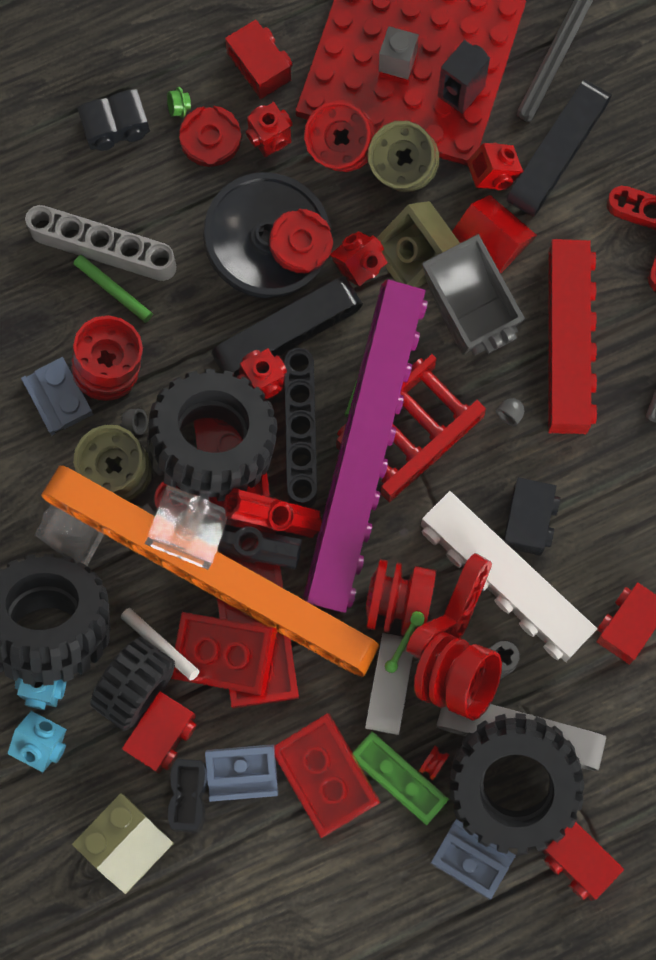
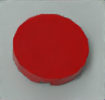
[179,106,242,167]
[269,209,333,273]

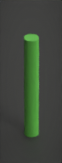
[74,255,153,323]

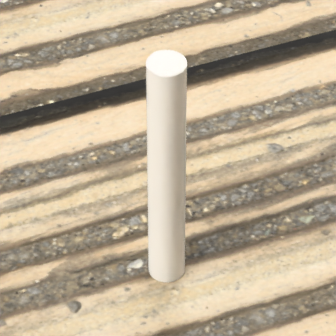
[121,608,199,681]

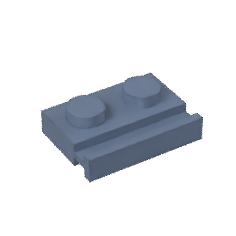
[21,357,93,436]
[205,744,278,802]
[430,819,516,900]

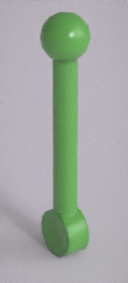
[385,611,424,673]

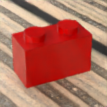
[225,20,293,99]
[596,582,656,665]
[122,691,197,774]
[542,822,625,901]

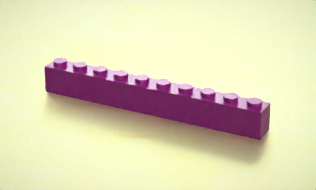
[302,279,428,613]

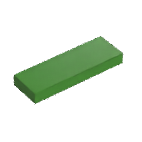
[353,731,449,826]

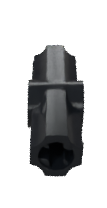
[198,520,302,569]

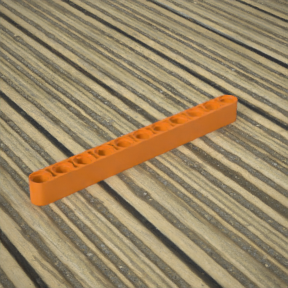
[41,466,380,677]

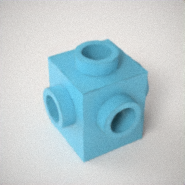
[15,678,67,710]
[7,711,67,772]

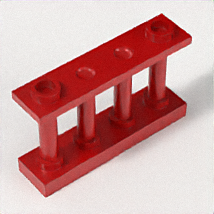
[336,354,486,503]

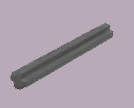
[517,0,593,122]

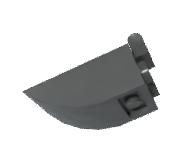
[422,234,525,356]

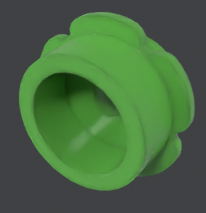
[167,87,191,118]

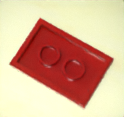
[171,612,277,696]
[274,713,381,838]

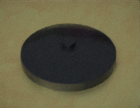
[203,172,331,298]

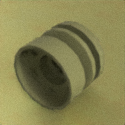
[368,121,439,192]
[73,425,153,502]

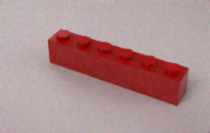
[548,239,597,434]

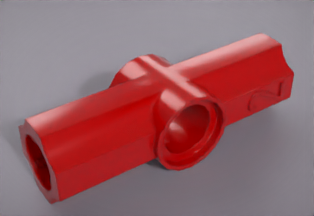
[223,488,322,538]

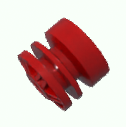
[304,101,377,172]
[71,316,143,401]
[365,559,436,636]
[414,632,502,721]

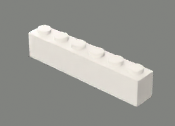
[421,491,597,662]

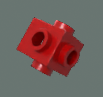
[246,102,293,157]
[466,143,523,190]
[330,231,388,287]
[237,348,287,399]

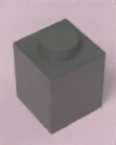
[379,26,419,79]

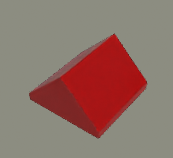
[452,195,537,274]

